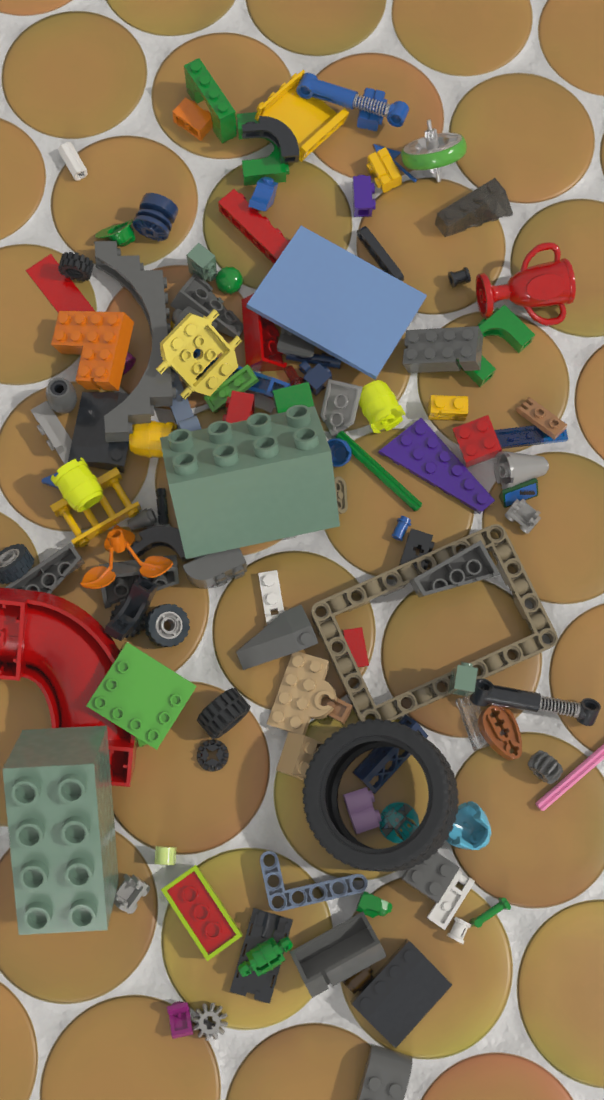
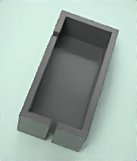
[403,326,483,373]
[290,912,387,998]

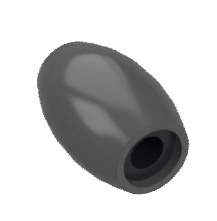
[46,378,77,414]

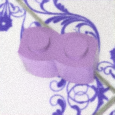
[343,787,382,834]

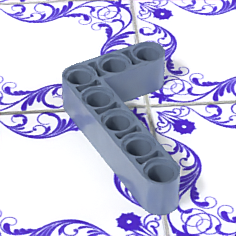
[169,367,201,431]
[260,851,368,912]

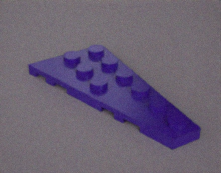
[378,418,495,514]

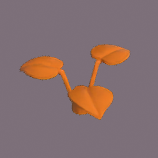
[80,524,173,589]

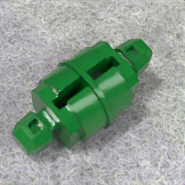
[238,937,293,977]

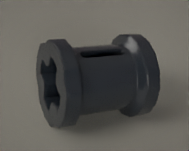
[448,267,471,288]

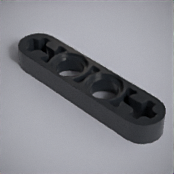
[356,226,404,281]

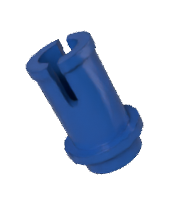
[391,516,411,541]

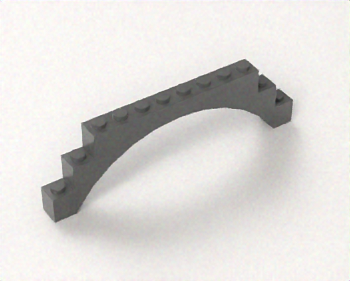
[94,241,176,442]

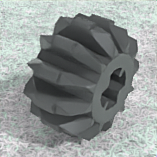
[527,750,563,784]

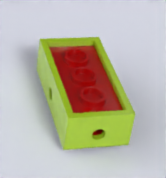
[161,865,243,961]

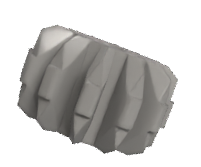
[192,1002,228,1041]

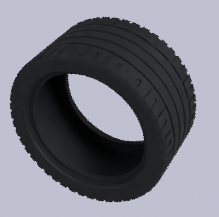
[302,719,459,872]

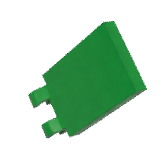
[272,382,314,414]

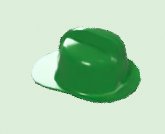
[95,219,136,246]

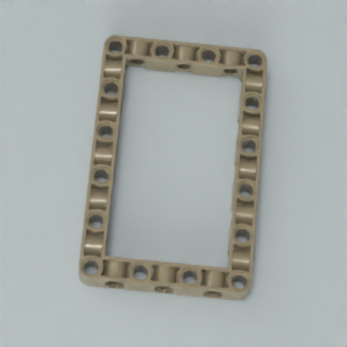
[311,524,558,721]

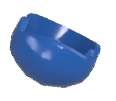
[328,438,352,467]

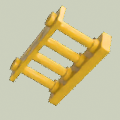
[50,467,142,548]

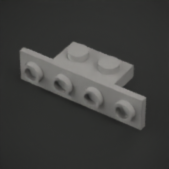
[31,401,72,464]

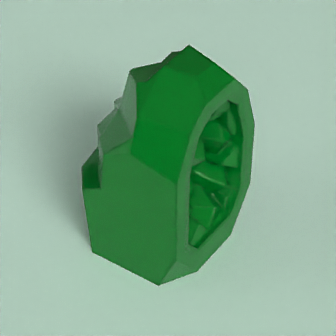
[356,891,392,918]

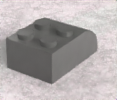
[183,548,247,589]
[356,1043,413,1100]

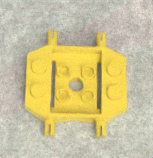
[156,309,242,400]

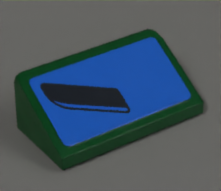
[499,478,538,508]

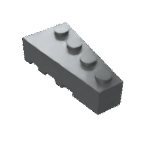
[409,540,501,598]

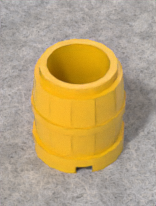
[129,420,178,458]

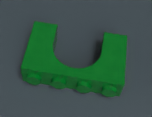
[184,58,237,144]
[236,112,289,186]
[457,304,535,387]

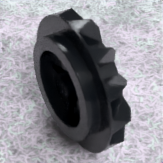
[197,739,229,772]

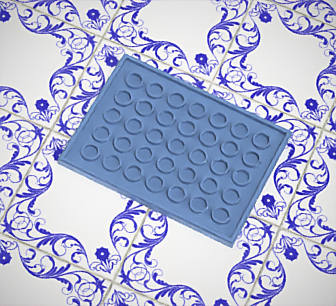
[246,226,427,380]

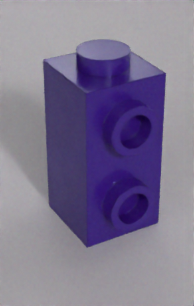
[352,175,376,217]

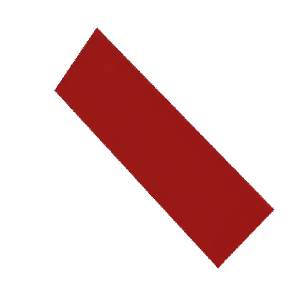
[26,254,95,313]

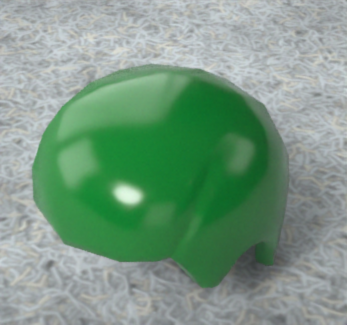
[215,266,244,294]

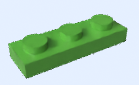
[203,364,259,413]

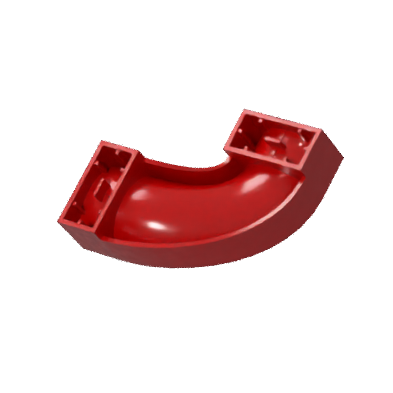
[0,587,137,787]

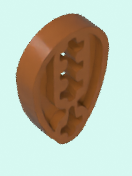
[478,705,522,761]

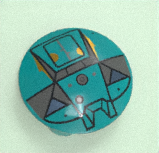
[379,802,419,843]

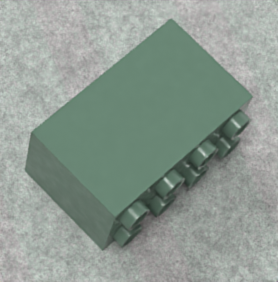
[160,405,340,559]
[2,726,119,935]

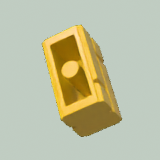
[366,148,402,193]
[428,395,468,421]

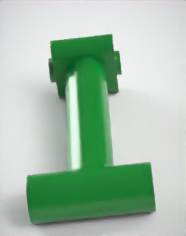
[469,897,511,928]

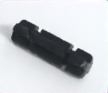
[156,488,169,525]

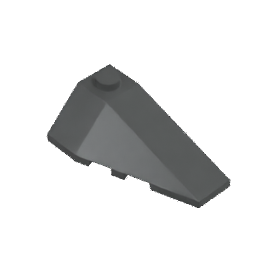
[170,273,244,338]
[236,604,318,670]

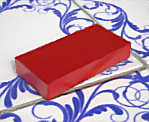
[342,627,369,668]

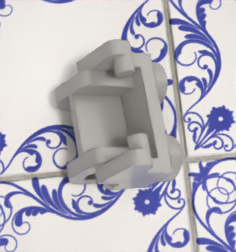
[505,499,541,534]
[114,874,150,914]

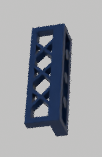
[352,715,428,794]

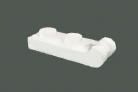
[258,570,284,624]
[426,870,475,930]

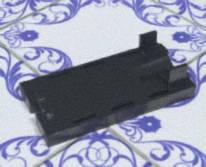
[230,908,293,1004]

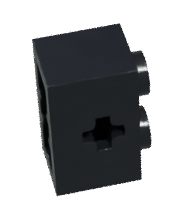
[399,528,435,570]

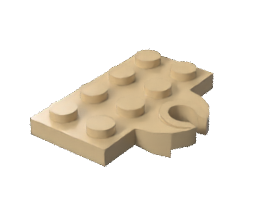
[267,652,337,735]

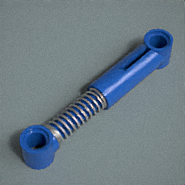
[296,73,409,127]

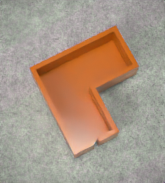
[51,311,134,391]

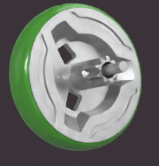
[401,119,467,182]

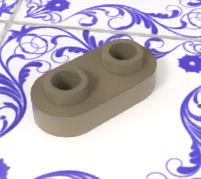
[334,477,348,514]

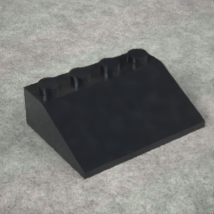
[68,392,130,473]
[350,939,452,1048]

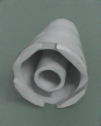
[494,451,549,489]

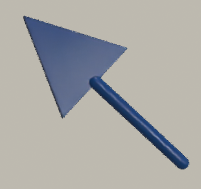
[373,144,417,182]

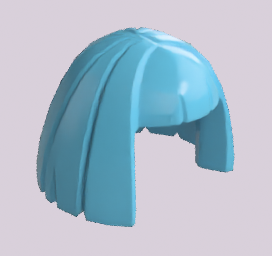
[446,801,491,850]

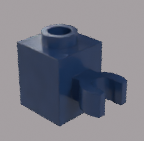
[299,360,332,397]

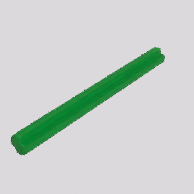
[336,431,422,512]

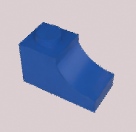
[248,177,278,212]

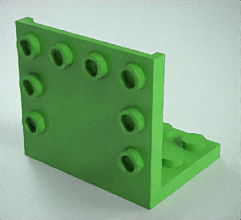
[86,642,197,750]

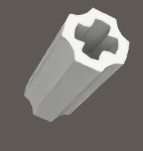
[58,142,88,181]

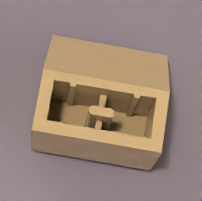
[276,732,323,780]

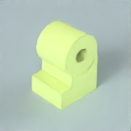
[154,846,177,865]

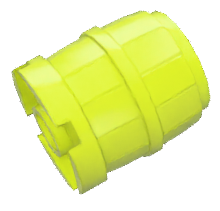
[359,380,406,433]
[51,457,104,512]

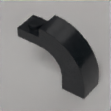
[241,116,300,164]
[127,526,187,562]
[104,576,158,641]

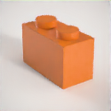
[172,97,213,141]

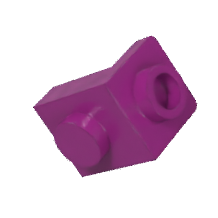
[167,1001,194,1039]

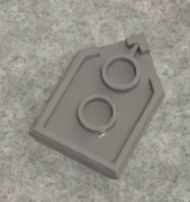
[320,379,363,438]

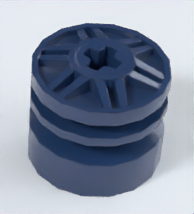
[133,193,179,241]

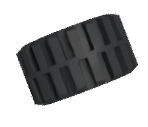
[197,688,251,739]

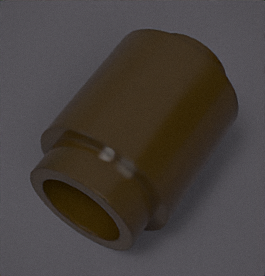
[343,966,373,994]

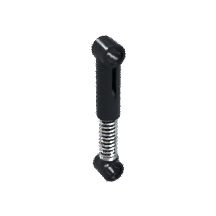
[470,678,601,726]

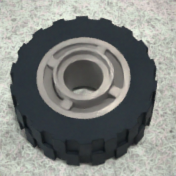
[0,544,34,584]
[144,604,190,647]

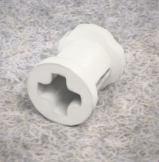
[446,917,471,944]

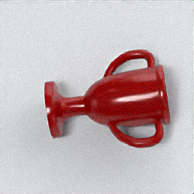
[475,242,576,326]

